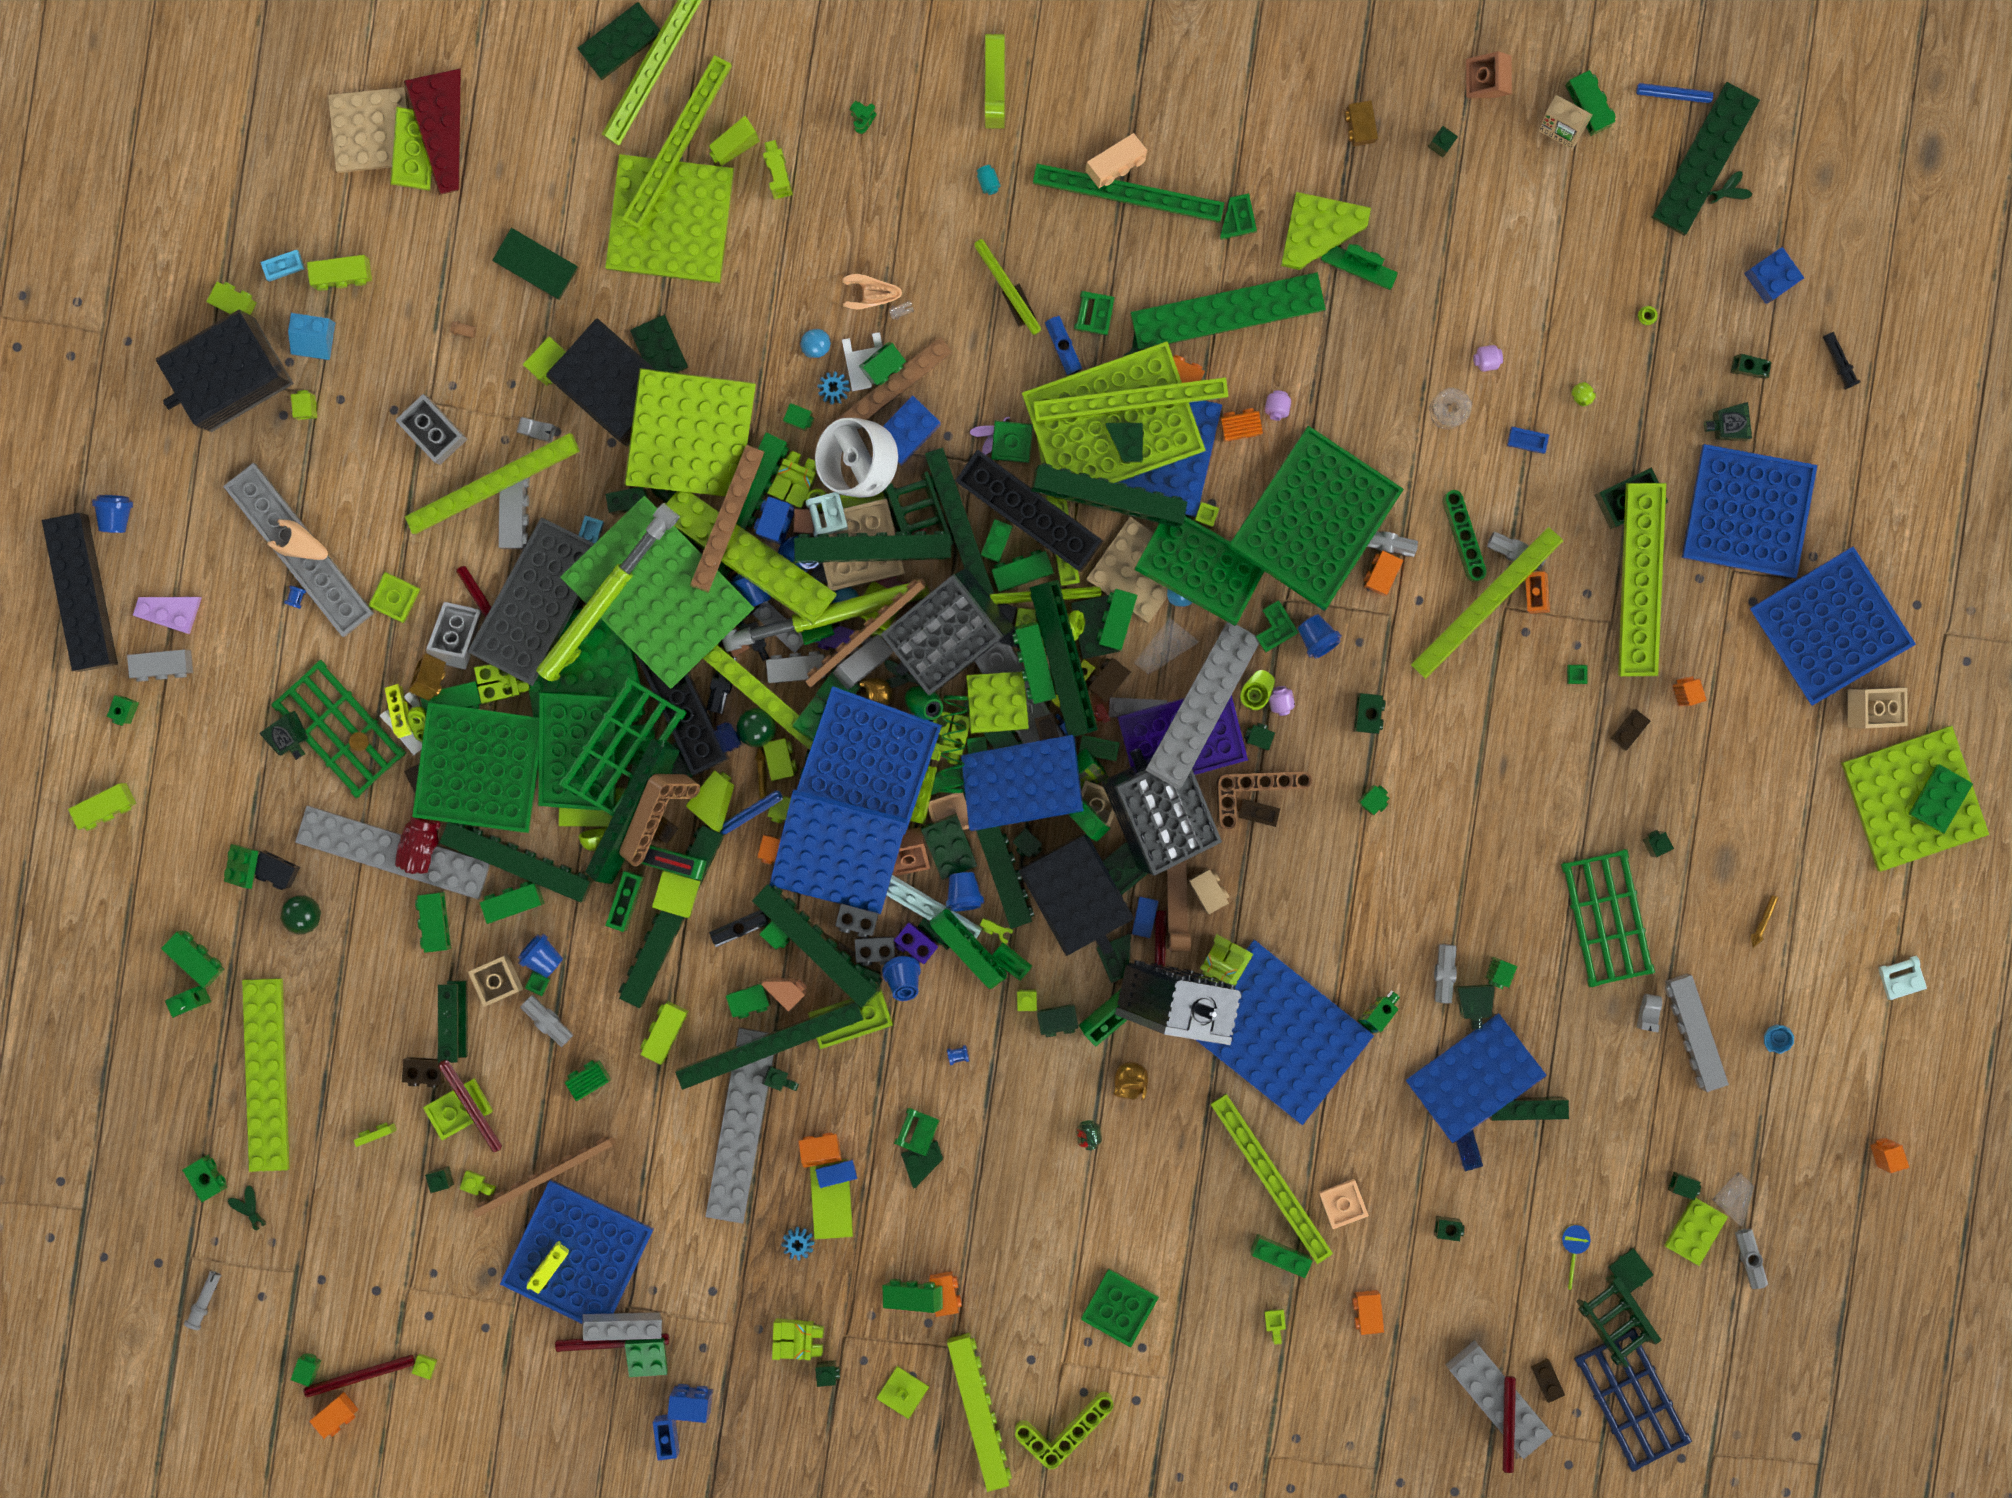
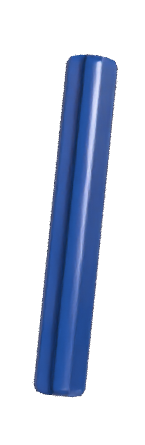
[1636,83,1713,103]
[720,791,783,835]

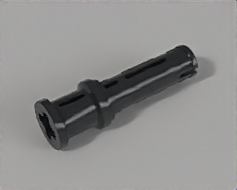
[1822,332,1861,390]

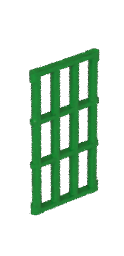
[271,660,406,799]
[558,676,687,816]
[1561,849,1655,988]

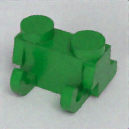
[849,101,877,134]

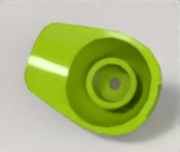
[1240,670,1275,710]
[579,827,607,851]

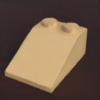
[1848,688,1908,728]

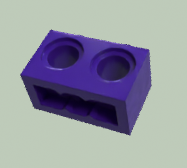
[894,922,939,964]

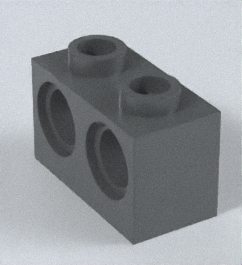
[835,903,879,938]
[855,936,895,966]

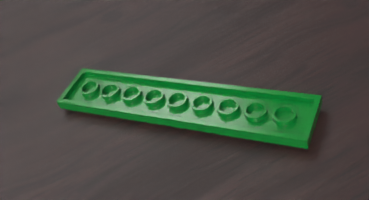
[1130,272,1326,351]

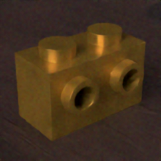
[1344,100,1378,147]
[408,653,446,701]

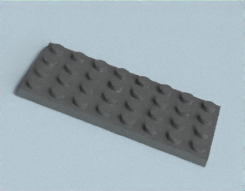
[468,517,594,686]

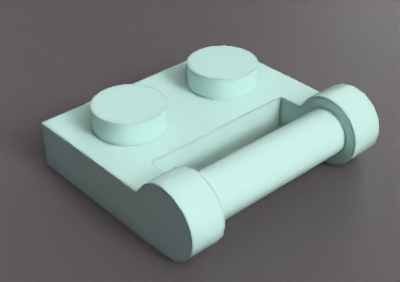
[806,492,848,537]
[1879,956,1927,1000]

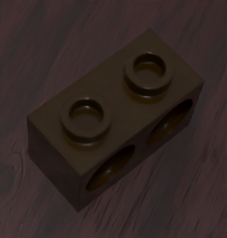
[402,1057,445,1088]

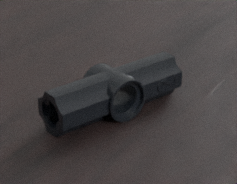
[706,657,737,714]
[709,910,769,947]

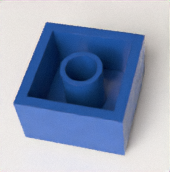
[1744,247,1804,304]
[667,1384,713,1423]

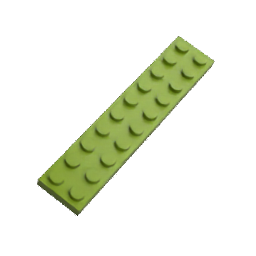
[1618,483,1666,676]
[666,491,836,625]
[242,978,290,1172]

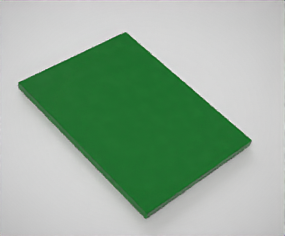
[1228,426,1404,611]

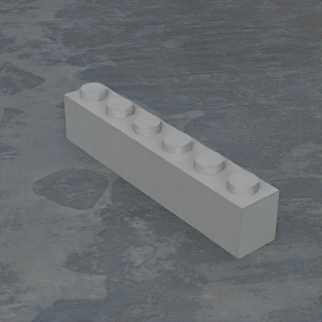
[1665,974,1729,1092]

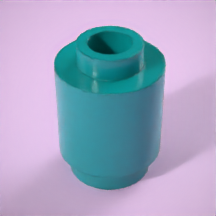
[976,165,1001,195]

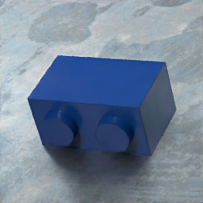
[653,1414,680,1461]

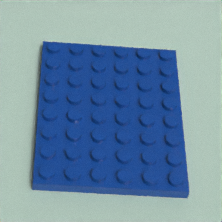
[1196,940,1374,1125]

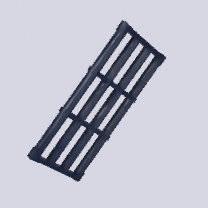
[1574,1328,1692,1472]

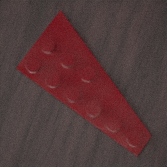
[404,68,461,195]

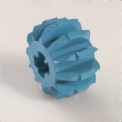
[817,372,850,405]
[782,1227,815,1261]

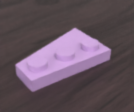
[133,597,202,634]

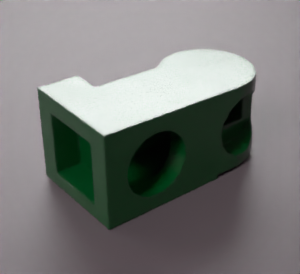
[1731,354,1772,379]

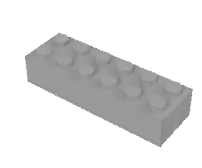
[1445,1340,1553,1459]

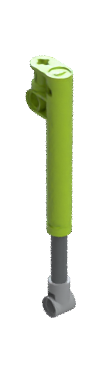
[536,503,680,681]
[722,579,929,652]

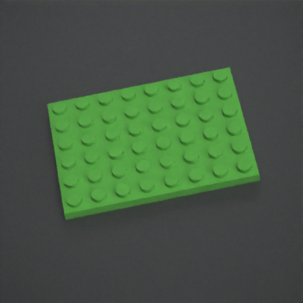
[560,496,754,689]

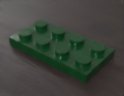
[577,2,660,80]

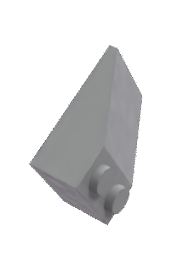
[426,602,481,670]

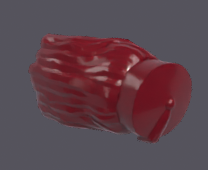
[395,812,441,874]

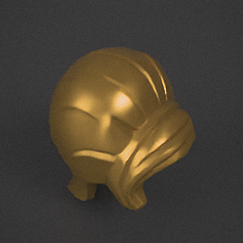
[856,677,892,706]
[1113,1062,1149,1100]

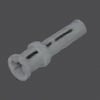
[184,1271,222,1330]

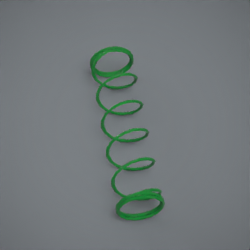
[939,695,968,793]

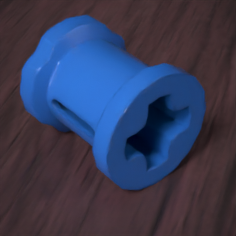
[284,585,306,609]
[947,1045,969,1066]

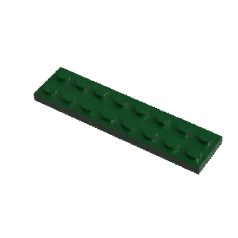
[1651,82,1760,236]

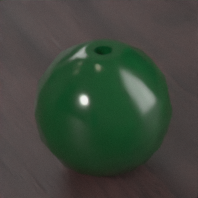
[736,708,776,747]
[280,895,321,935]

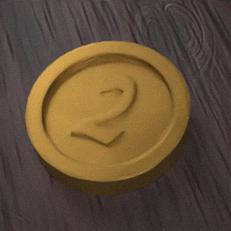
[349,732,369,751]

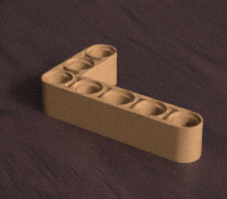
[1217,772,1313,830]
[619,774,700,866]
[1166,860,1191,952]

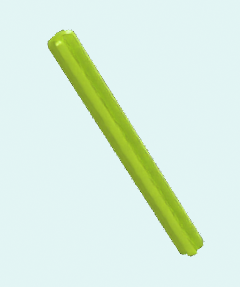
[974,239,1041,335]
[989,587,1102,604]

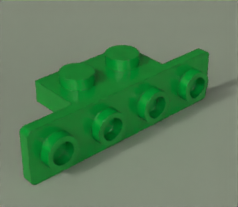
[1321,244,1398,290]

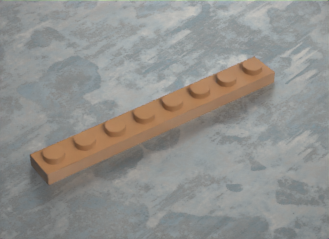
[821,337,952,434]
[690,445,764,593]
[805,578,926,687]
[473,1136,615,1218]

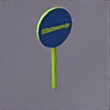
[1562,1225,1591,1290]

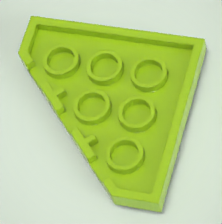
[1281,192,1371,270]

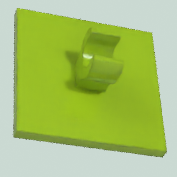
[876,1366,929,1419]

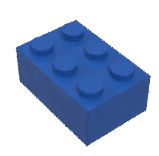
[883,396,941,466]
[754,496,794,545]

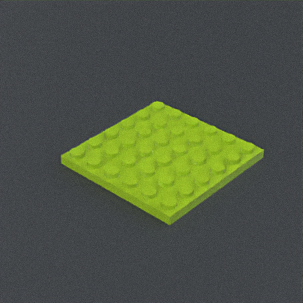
[605,154,734,284]
[624,368,756,496]
[1841,726,1989,872]

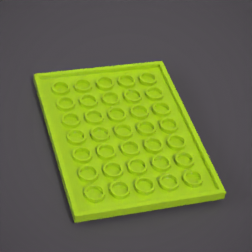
[1022,341,1206,503]

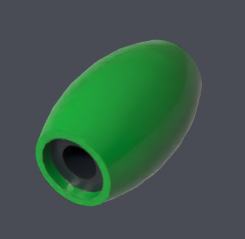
[904,686,943,720]

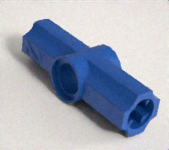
[1044,316,1082,376]

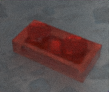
[1093,703,1111,724]

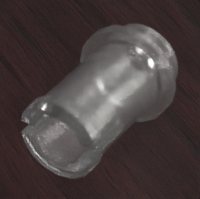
[888,300,914,320]

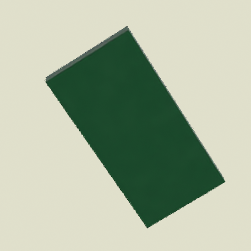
[492,227,579,300]

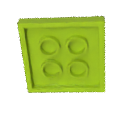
[966,672,1029,734]

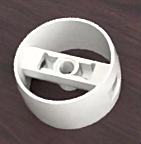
[815,418,898,498]

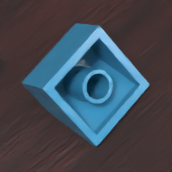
[288,313,335,360]

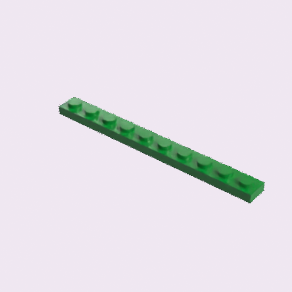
[1033,164,1225,223]

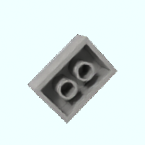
[395,394,468,465]

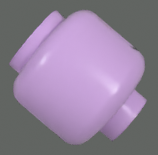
[1473,345,1503,371]
[1265,390,1291,421]
[1269,686,1295,716]

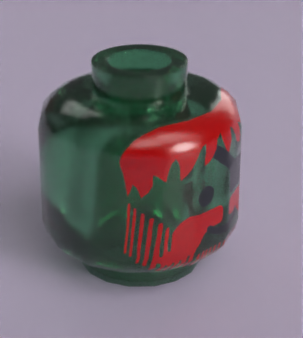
[1076,1120,1102,1150]

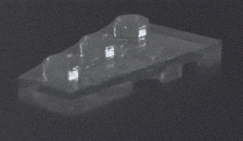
[1134,618,1199,675]

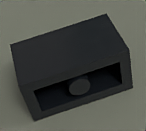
[255,851,300,890]

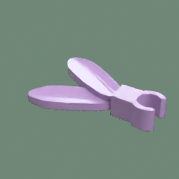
[970,417,1010,455]

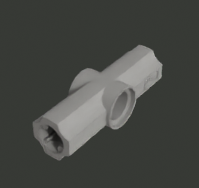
[1367,531,1418,557]
[1487,532,1546,571]
[1434,944,1457,1003]
[520,995,573,1047]
[1735,1228,1768,1289]

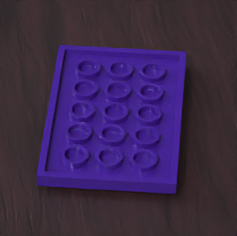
[1117,695,1248,775]

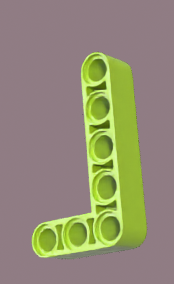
[985,34,1005,129]
[1015,1392,1113,1469]

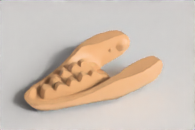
[842,274,902,310]
[267,519,328,560]

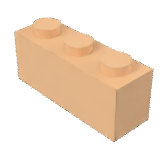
[1086,133,1147,188]

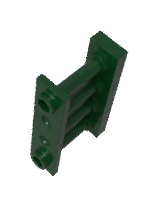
[882,471,954,561]
[438,980,468,1063]
[1576,1274,1662,1368]

